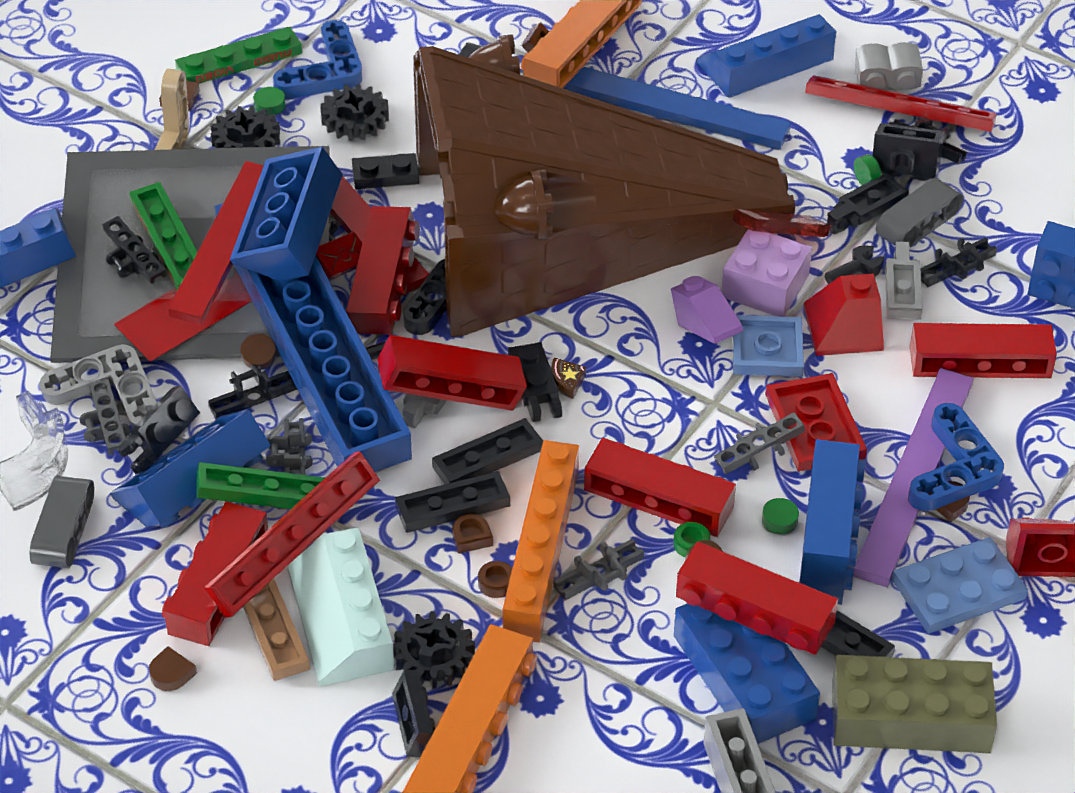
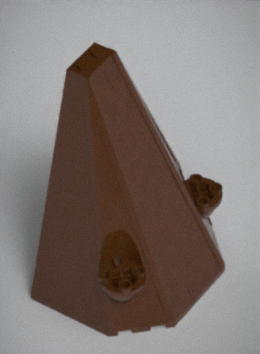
[413,34,795,337]

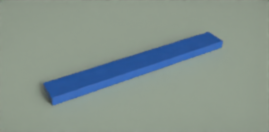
[563,66,791,150]

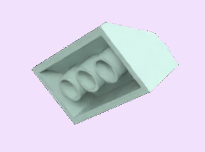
[288,527,394,687]

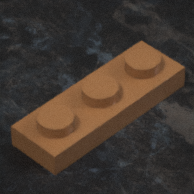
[243,579,310,681]

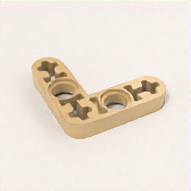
[154,68,189,150]

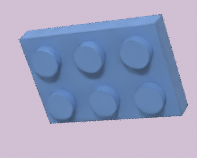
[892,536,1028,634]

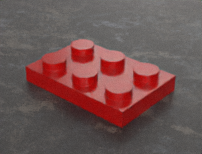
[765,373,867,472]

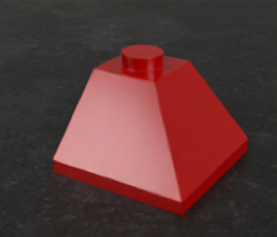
[803,273,884,356]
[1005,518,1075,577]

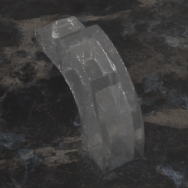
[0,391,69,512]

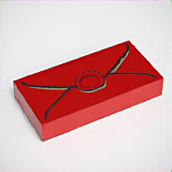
[316,231,363,281]

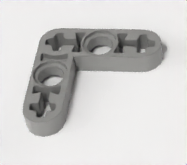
[39,344,157,428]

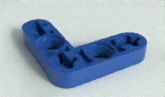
[273,20,363,99]
[908,403,1004,511]

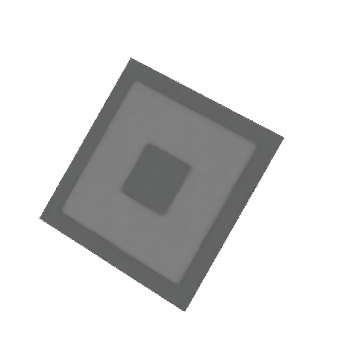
[50,146,330,363]

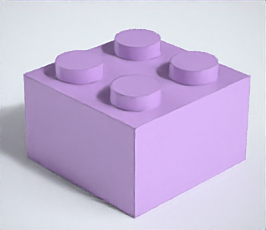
[721,226,812,317]

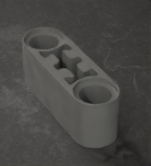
[875,178,964,248]
[29,475,95,569]

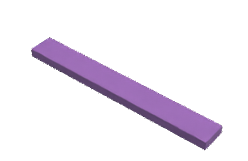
[853,368,974,588]

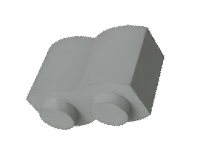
[855,42,923,90]

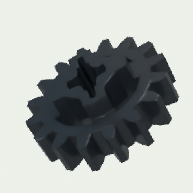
[320,84,389,141]
[210,106,280,148]
[393,611,475,689]

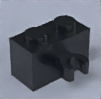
[873,123,944,181]

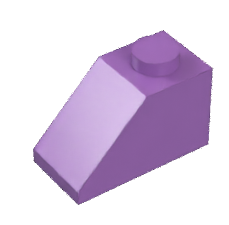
[671,276,743,344]

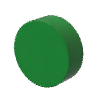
[253,87,286,116]
[854,154,881,185]
[762,498,799,534]
[673,522,711,558]

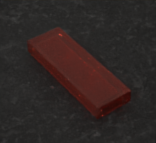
[733,209,831,237]

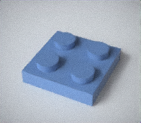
[733,315,804,377]

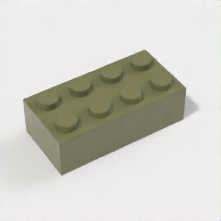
[832,655,997,753]

